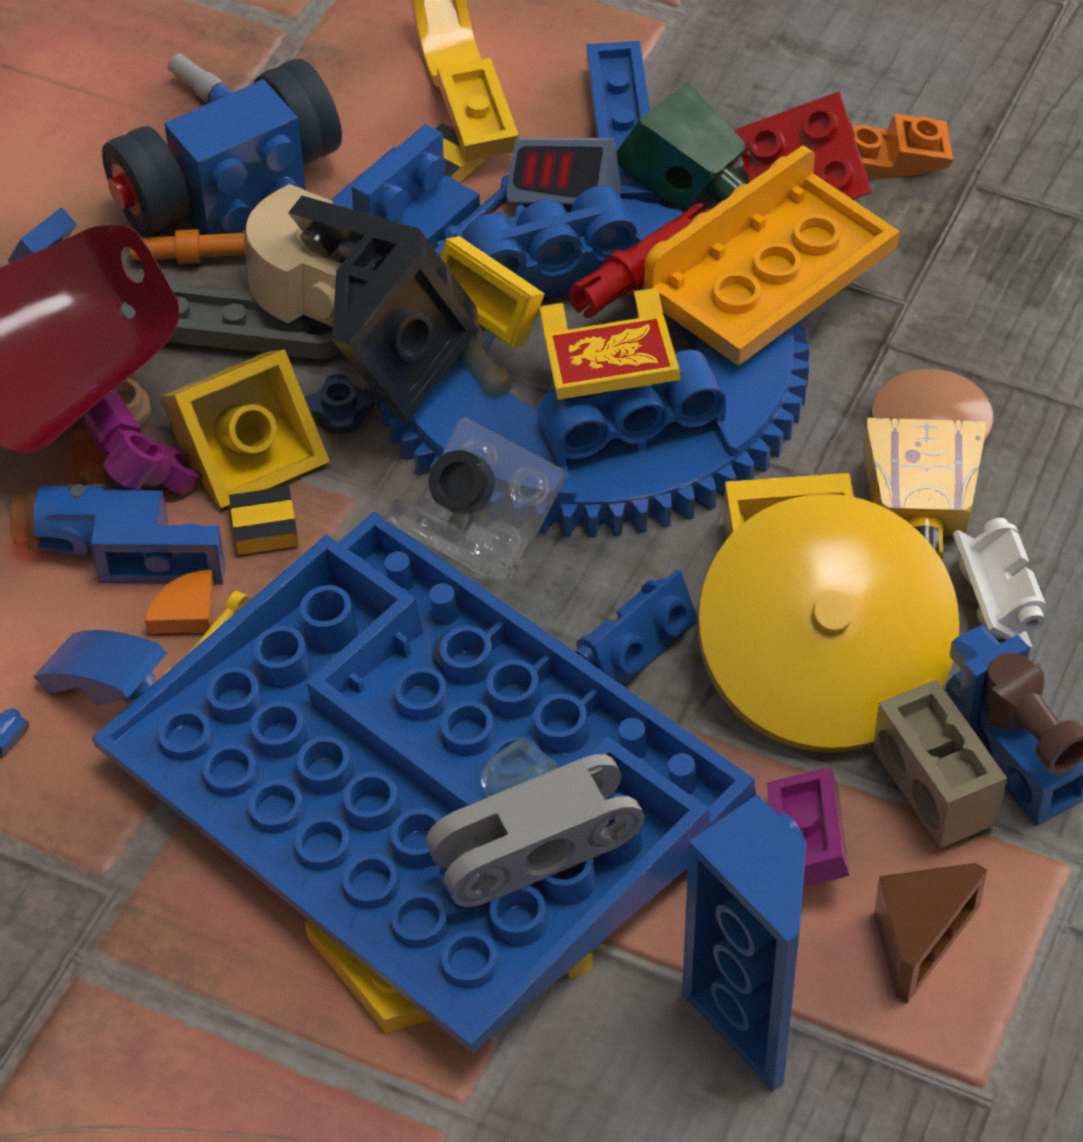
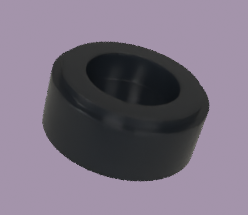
[429,450,495,514]

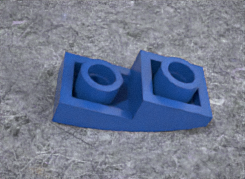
[33,630,167,706]

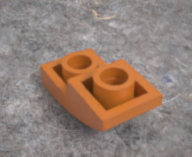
[852,113,953,179]

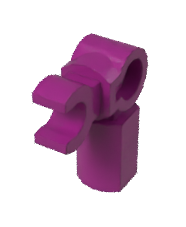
[80,384,202,495]

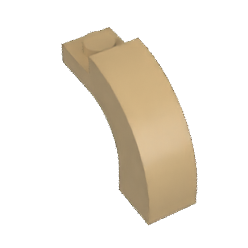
[246,184,342,327]

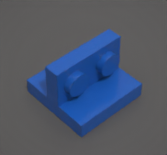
[331,124,480,249]

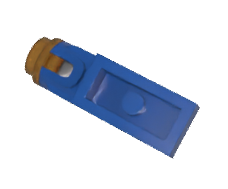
[10,482,226,584]

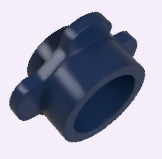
[305,374,375,434]

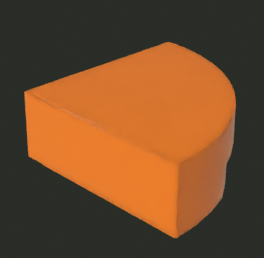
[145,569,214,634]

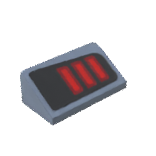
[507,137,622,204]

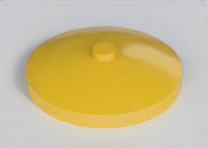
[697,494,959,753]

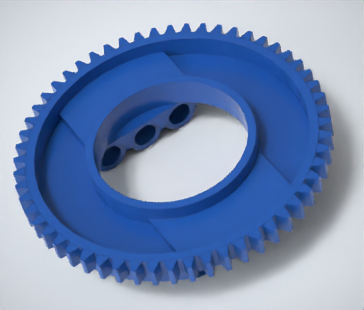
[376,185,810,537]

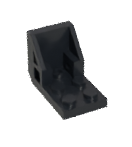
[288,195,479,421]

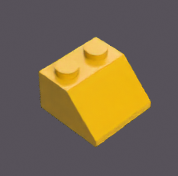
[159,349,330,509]

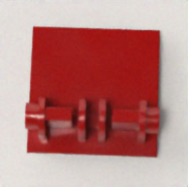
[734,91,873,200]

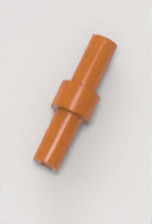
[130,229,247,265]

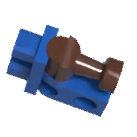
[945,626,1083,826]

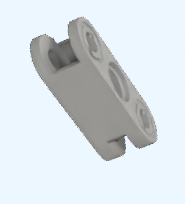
[425,754,645,907]

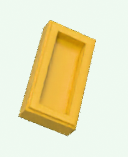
[440,236,545,348]

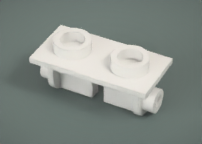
[953,518,1048,649]

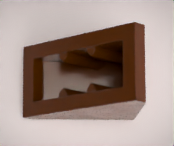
[874,863,987,1003]

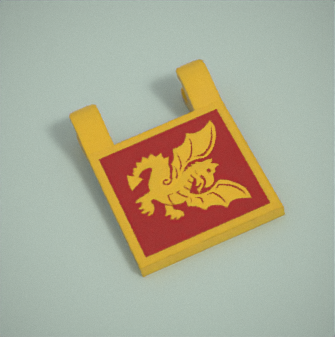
[539,288,681,400]

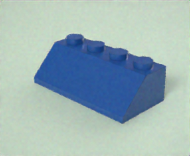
[682,794,807,1091]

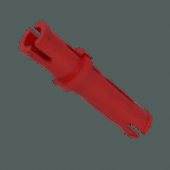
[568,203,710,318]

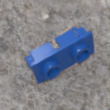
[574,570,697,686]

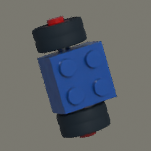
[102,59,342,236]

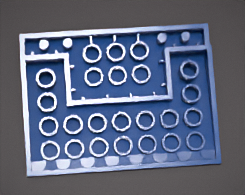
[92,511,756,1053]

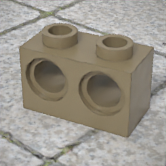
[873,679,1007,849]

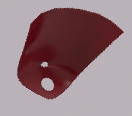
[0,224,180,454]

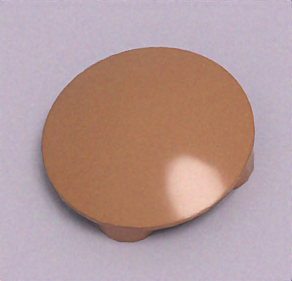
[872,369,993,441]

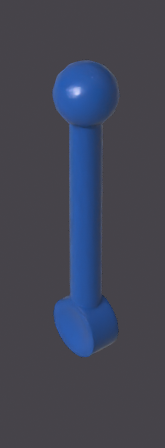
[442,174,509,241]

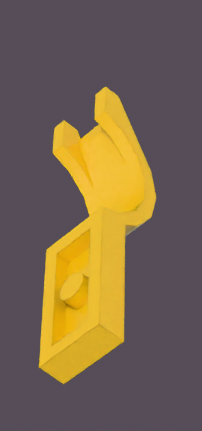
[410,0,519,162]

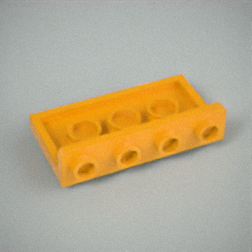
[644,146,900,366]

